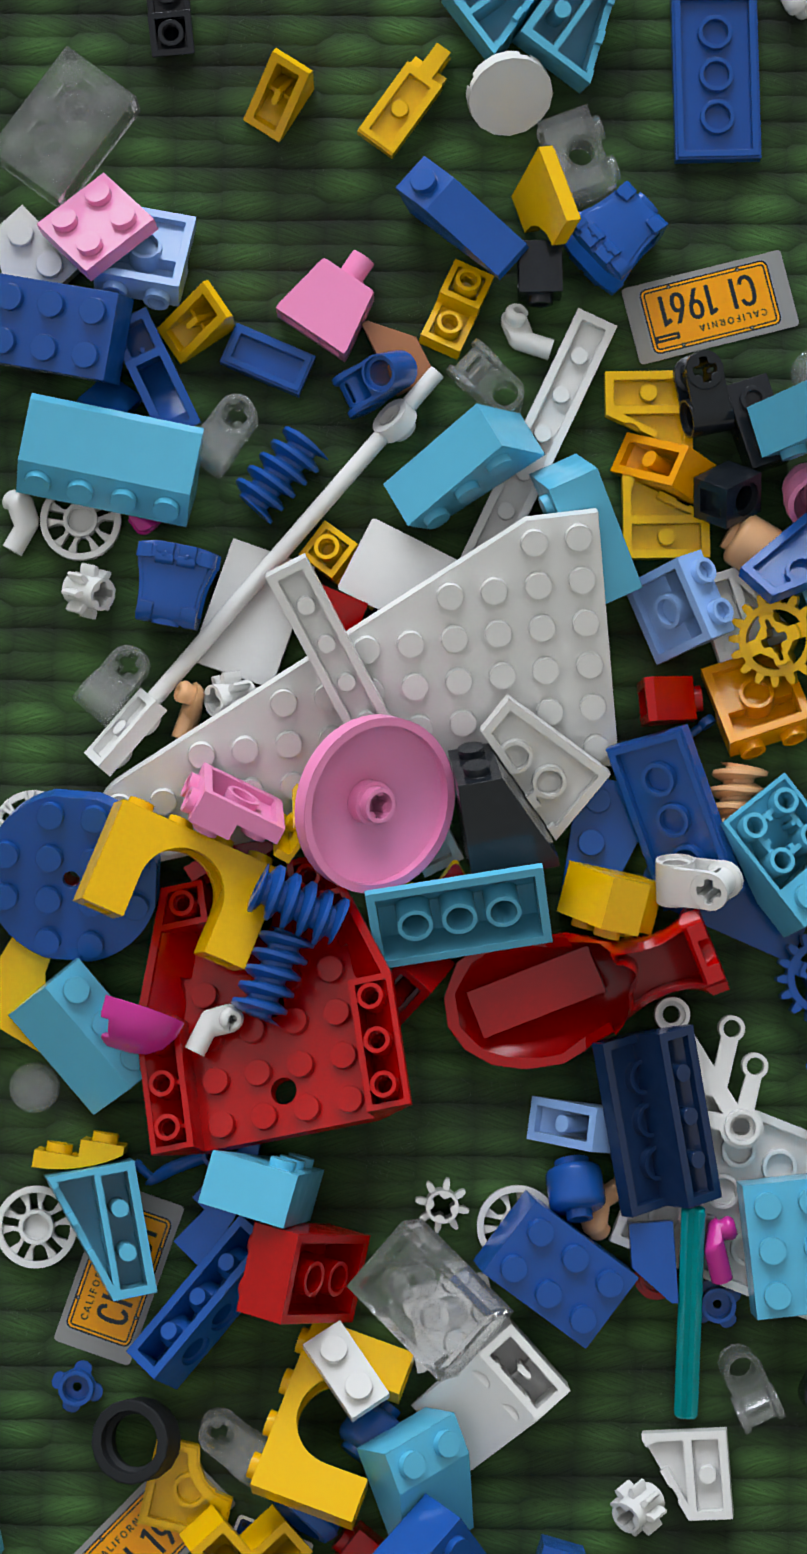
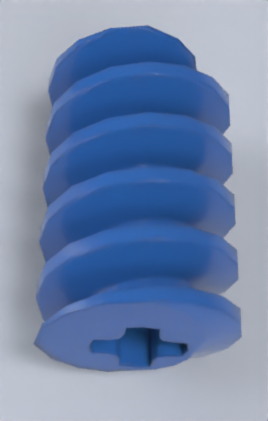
[236,426,328,524]
[247,864,350,945]
[231,926,315,1026]

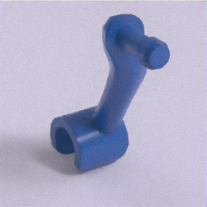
[135,1154,210,1186]

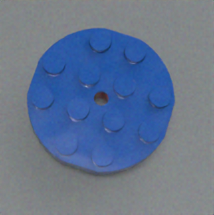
[0,789,161,962]

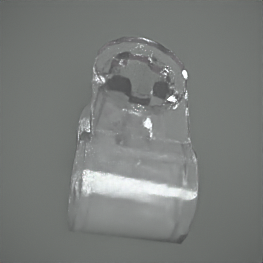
[445,338,525,413]
[200,393,259,479]
[72,645,151,727]
[718,1343,786,1435]
[198,1407,268,1488]

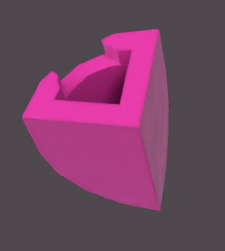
[101,995,184,1055]

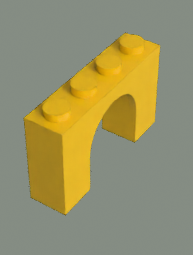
[73,796,276,971]
[246,1323,414,1531]

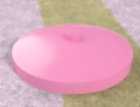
[295,714,455,893]

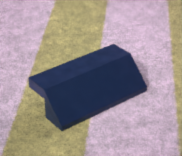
[592,1024,722,1218]

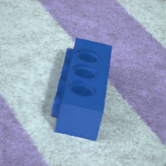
[126,1215,254,1389]

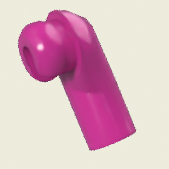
[704,1216,738,1285]

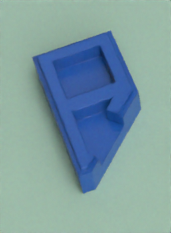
[628,1219,679,1304]

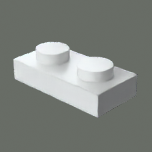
[303,1320,390,1422]

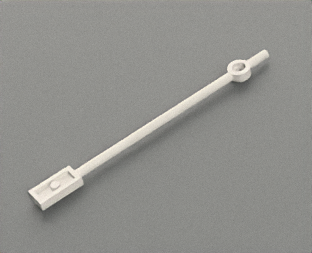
[84,366,444,776]

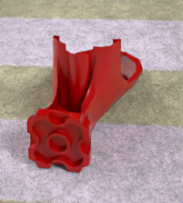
[444,907,730,1069]

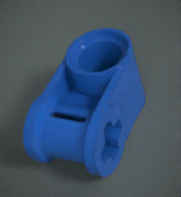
[332,350,418,420]

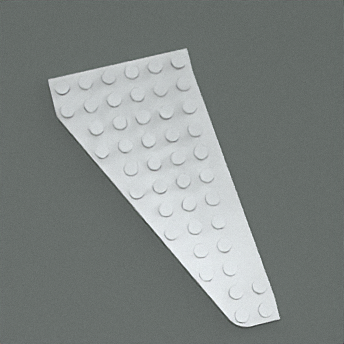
[103,508,617,861]

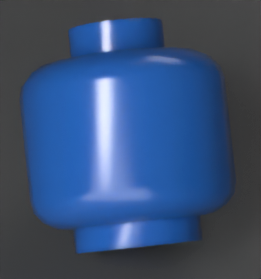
[545,1155,606,1223]
[339,1400,401,1464]

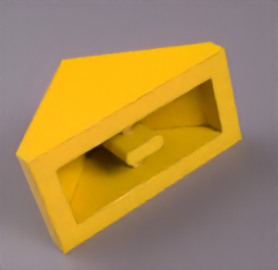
[243,48,315,142]
[157,280,235,364]

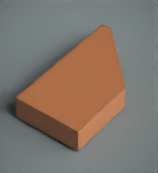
[362,321,431,397]

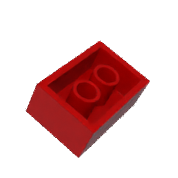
[236,1222,371,1325]

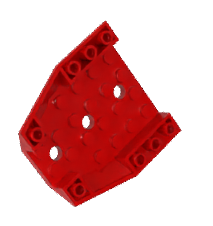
[139,857,413,1156]

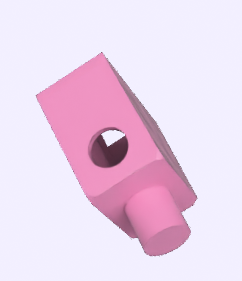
[276,250,374,362]

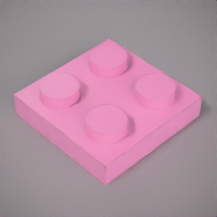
[37,172,158,281]

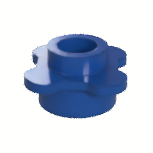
[701,1280,741,1328]
[52,1360,103,1412]

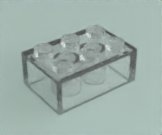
[0,46,141,208]
[347,1218,514,1382]

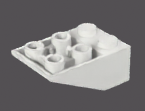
[411,1317,571,1471]

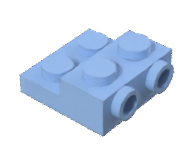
[94,207,196,310]
[627,549,735,665]

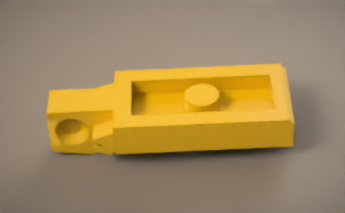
[357,43,451,159]

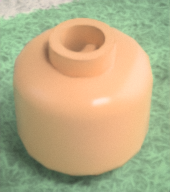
[719,515,782,571]

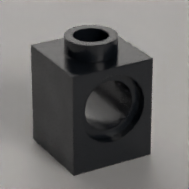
[517,240,563,308]
[694,460,761,529]

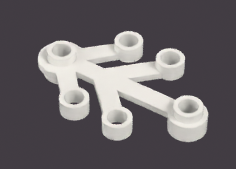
[653,997,769,1149]

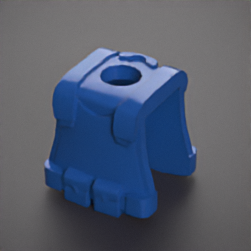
[563,181,668,296]
[135,540,222,631]

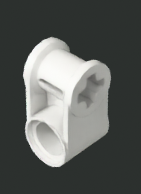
[655,853,744,911]

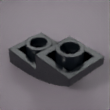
[147,0,195,58]

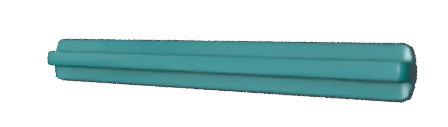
[674,1205,706,1419]

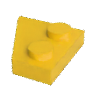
[604,370,693,448]
[621,475,710,560]

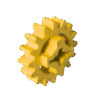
[728,595,807,687]

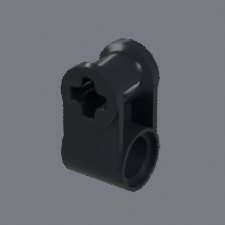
[673,350,735,438]

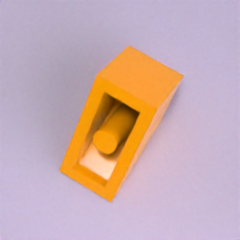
[610,432,717,504]

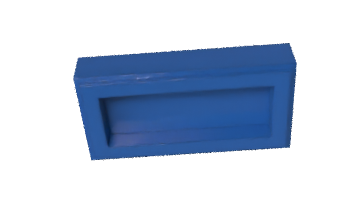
[220,323,316,398]

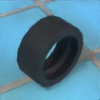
[91,1396,181,1485]

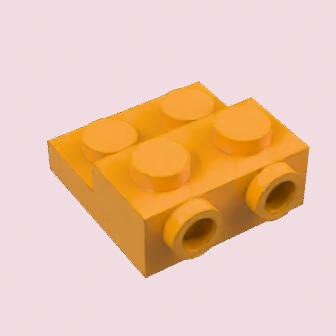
[701,643,807,760]

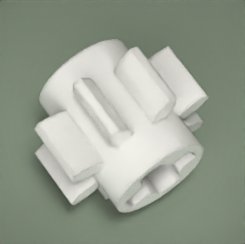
[61,563,116,620]
[204,670,256,716]
[415,1177,469,1233]
[610,1479,667,1537]

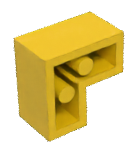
[557,860,659,941]
[179,1504,313,1554]

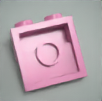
[180,762,285,844]

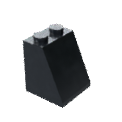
[448,742,560,874]

